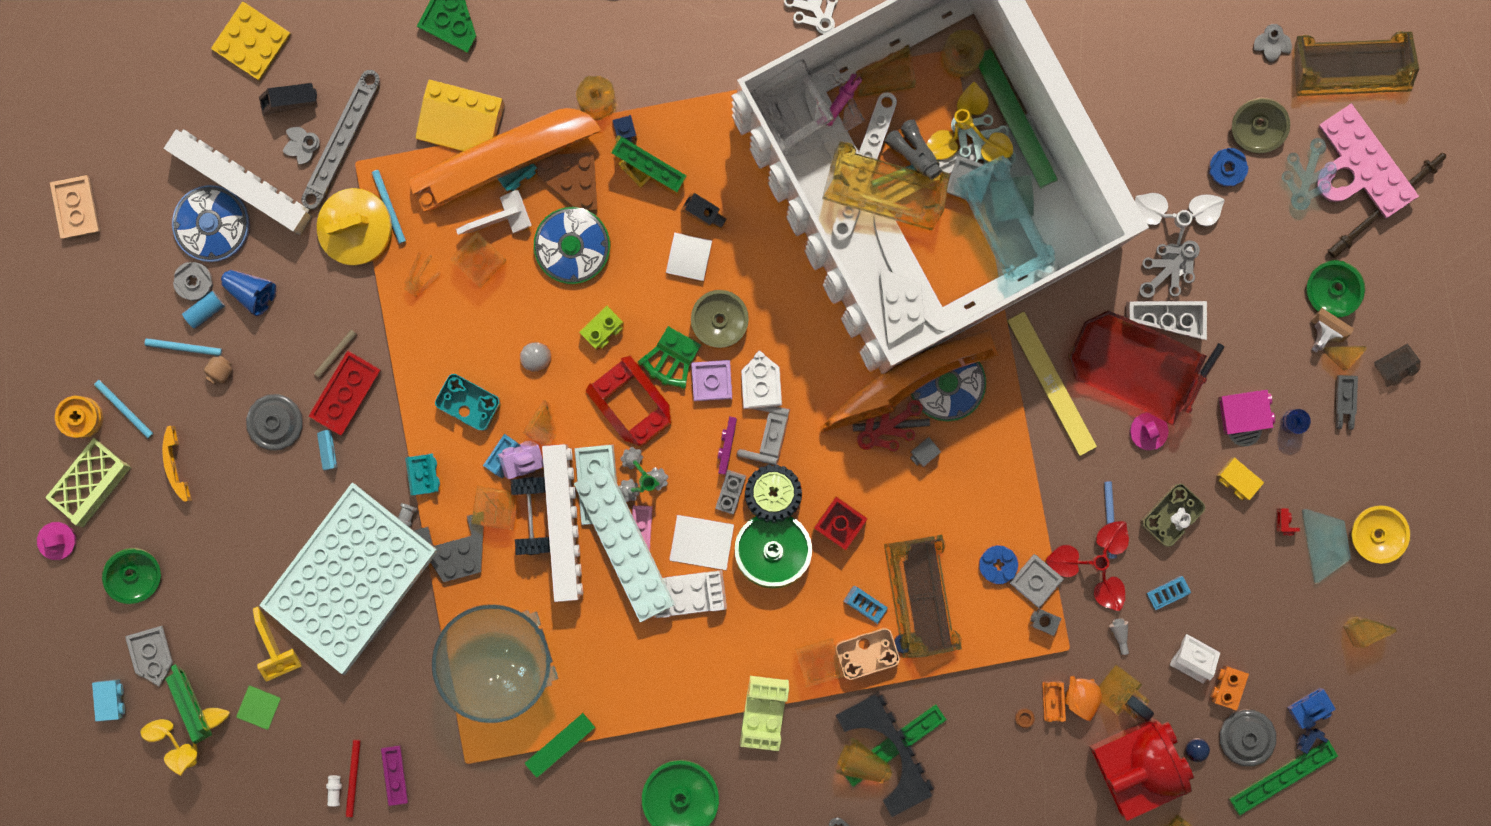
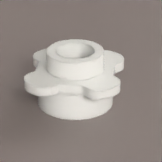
[1171,508,1191,531]

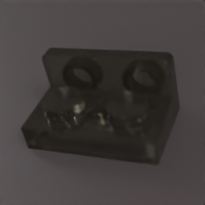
[1374,343,1421,387]

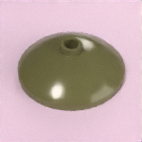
[1232,98,1290,153]
[691,290,749,348]

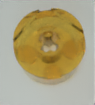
[576,76,617,120]

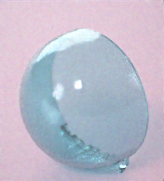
[432,604,558,723]

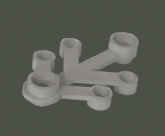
[1140,241,1200,298]

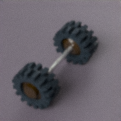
[510,477,550,555]

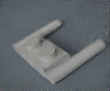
[737,406,790,465]

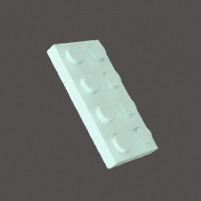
[575,445,617,525]

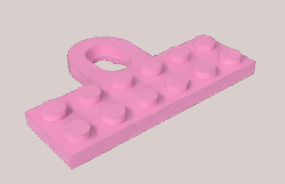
[1317,103,1419,219]

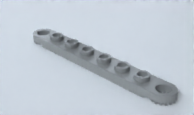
[301,70,380,209]

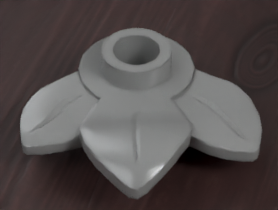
[1254,24,1292,63]
[283,127,320,164]

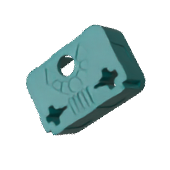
[435,374,501,431]

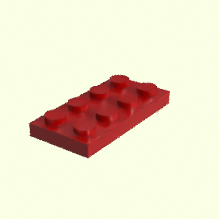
[309,350,381,436]

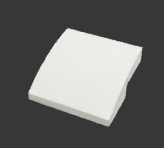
[666,233,712,281]

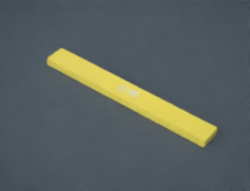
[1007,312,1097,456]

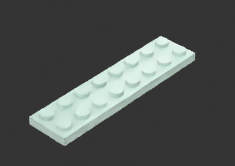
[574,466,675,622]

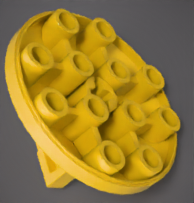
[317,188,392,265]

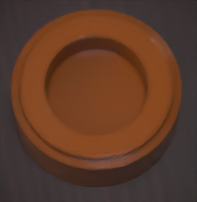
[1015,708,1035,728]

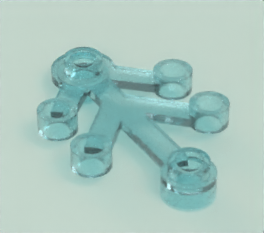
[1282,138,1337,210]

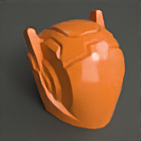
[1065,676,1102,721]

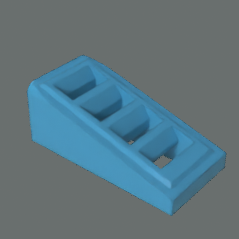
[1147,576,1191,610]
[844,586,888,624]

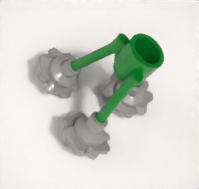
[618,447,669,502]

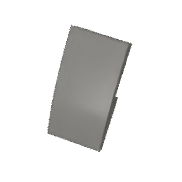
[715,470,746,514]

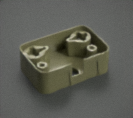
[1141,484,1205,547]

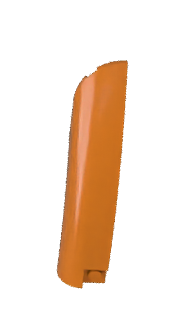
[410,108,602,212]
[820,329,999,433]

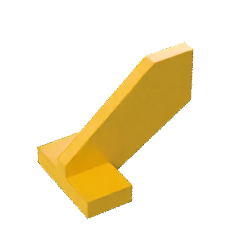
[253,607,302,682]

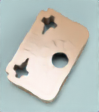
[835,628,900,680]

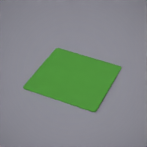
[236,686,280,730]

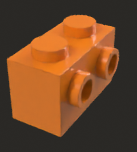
[1210,665,1249,710]

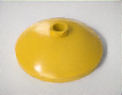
[1351,506,1410,564]

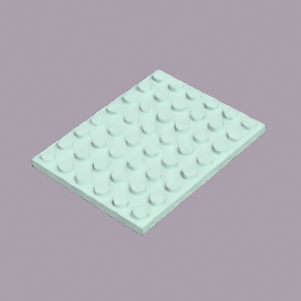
[259,483,438,675]

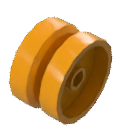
[54,396,104,438]

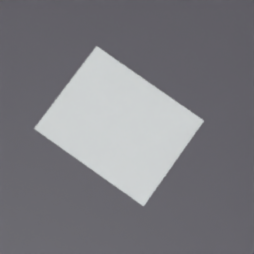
[670,515,734,570]

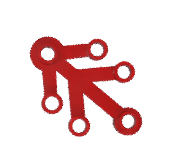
[857,400,923,452]

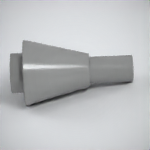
[1109,618,1129,655]

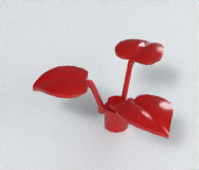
[1046,521,1129,611]

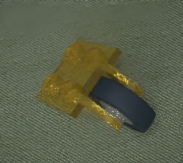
[1099,665,1154,721]

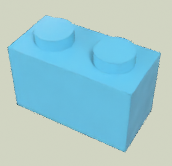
[92,679,125,721]

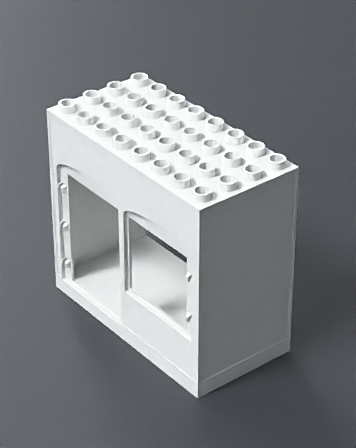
[731,0,1149,374]

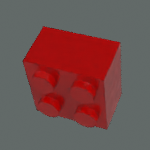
[814,496,868,550]

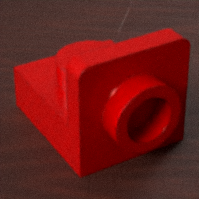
[1277,508,1300,535]

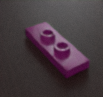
[717,416,737,475]

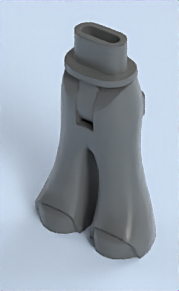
[884,119,943,180]

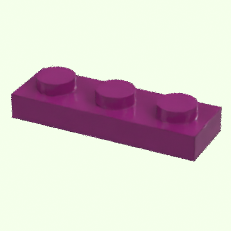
[381,745,409,806]

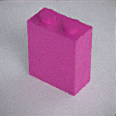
[1218,390,1275,435]

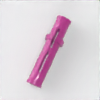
[821,73,862,126]

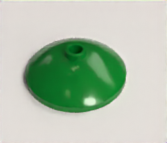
[1307,260,1365,318]
[102,548,161,604]

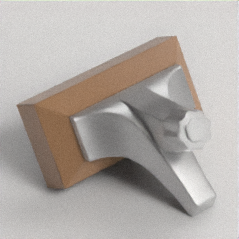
[1310,308,1354,352]

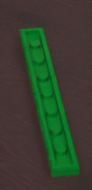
[973,48,1058,189]

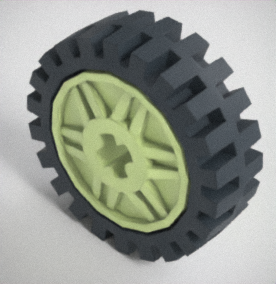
[745,464,802,523]

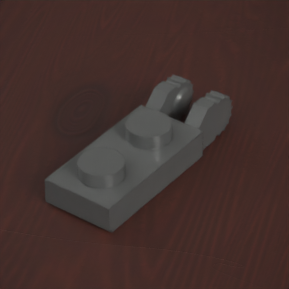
[1336,375,1358,430]

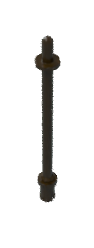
[1327,152,1446,259]

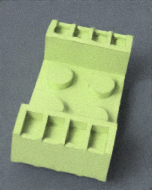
[740,676,789,751]

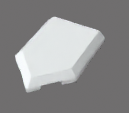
[741,351,782,409]

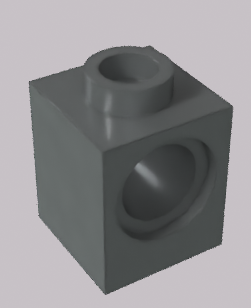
[910,437,941,467]
[1030,608,1062,636]

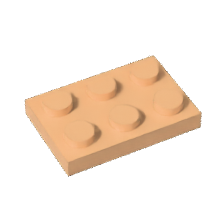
[50,175,100,239]

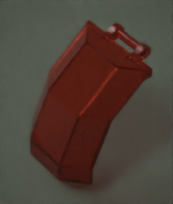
[1068,310,1207,426]

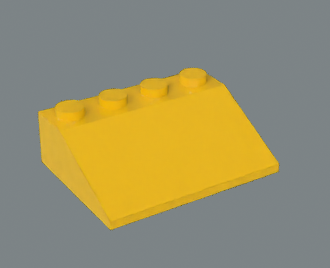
[416,79,505,152]

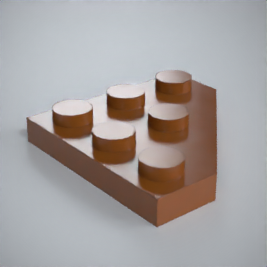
[537,152,597,211]

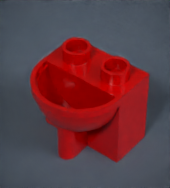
[1089,718,1194,821]

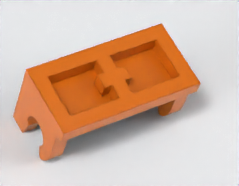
[1042,681,1066,722]

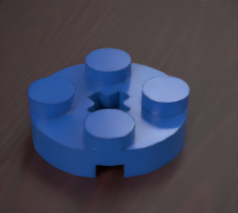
[1209,148,1248,187]
[979,545,1018,584]

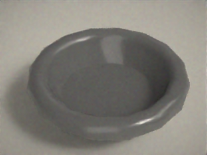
[246,394,303,451]
[1220,710,1276,767]

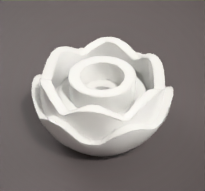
[1036,260,1059,279]

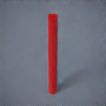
[345,739,361,817]

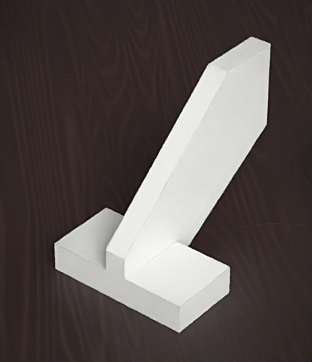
[456,190,532,235]

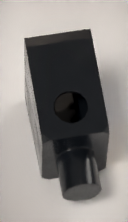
[681,193,727,228]

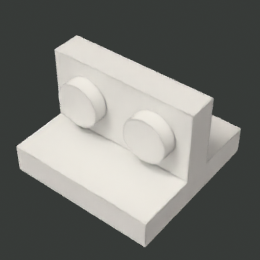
[1170,634,1220,684]

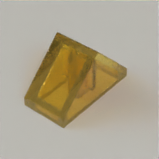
[1324,346,1366,371]

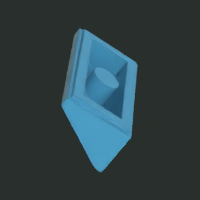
[483,434,521,478]

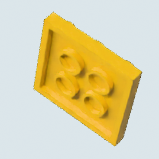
[211,1,291,81]

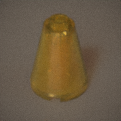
[836,738,892,783]

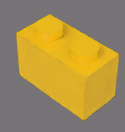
[1217,458,1264,501]

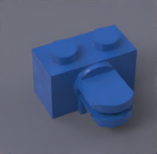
[1287,688,1336,730]

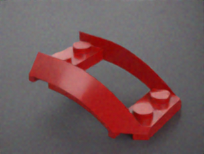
[585,355,672,447]

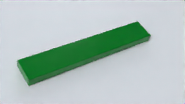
[842,704,947,787]
[1228,740,1338,816]

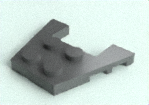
[414,511,485,582]

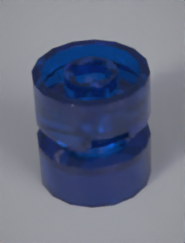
[1280,409,1311,434]

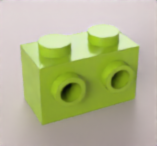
[579,306,624,350]

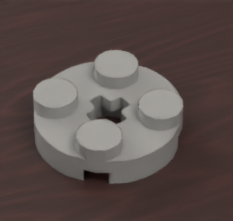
[173,262,213,301]

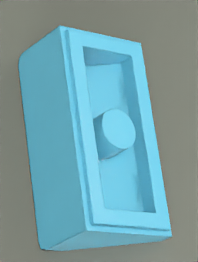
[317,430,337,470]

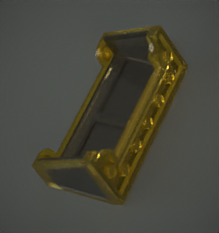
[1294,31,1419,96]
[884,535,962,658]

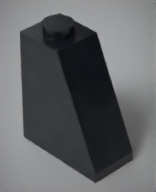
[259,83,317,116]

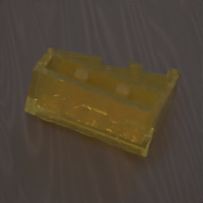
[855,44,916,97]

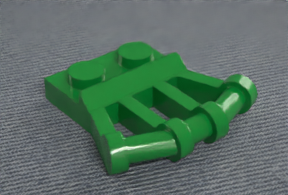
[637,326,701,390]

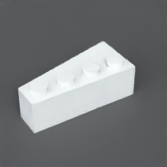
[1126,301,1207,340]

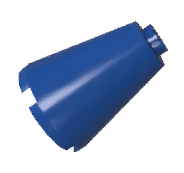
[221,270,276,316]

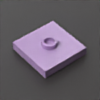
[692,360,732,401]

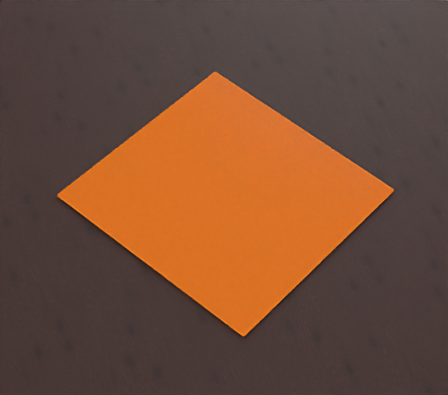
[355,49,1070,764]

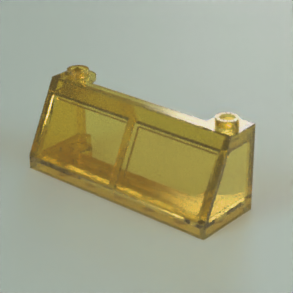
[822,141,950,231]

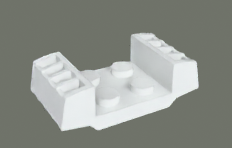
[654,570,727,618]

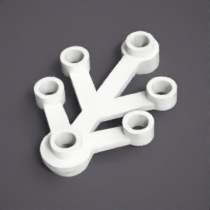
[784,0,838,34]

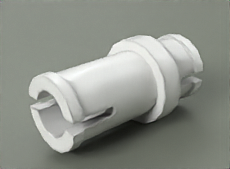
[326,775,342,806]

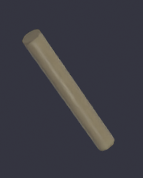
[314,329,357,378]

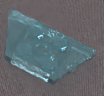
[1302,509,1351,583]

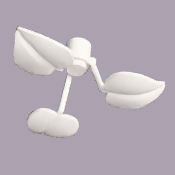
[1135,193,1224,276]

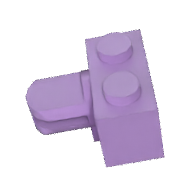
[498,441,544,479]

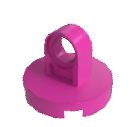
[1129,412,1169,451]
[37,522,77,560]

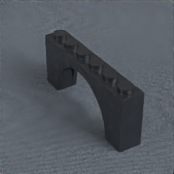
[836,691,935,817]

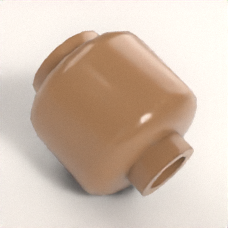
[203,355,233,385]

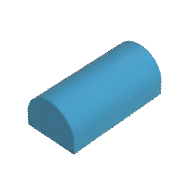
[182,291,225,329]

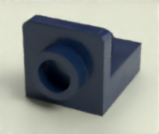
[613,115,637,143]

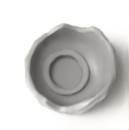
[520,342,551,372]

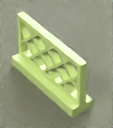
[46,438,131,527]

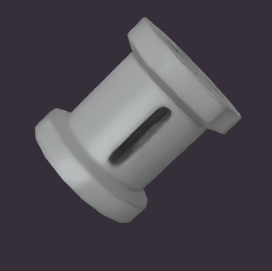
[398,503,418,527]

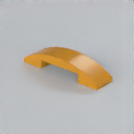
[162,426,192,502]

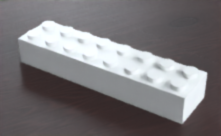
[163,129,312,235]
[542,444,583,602]

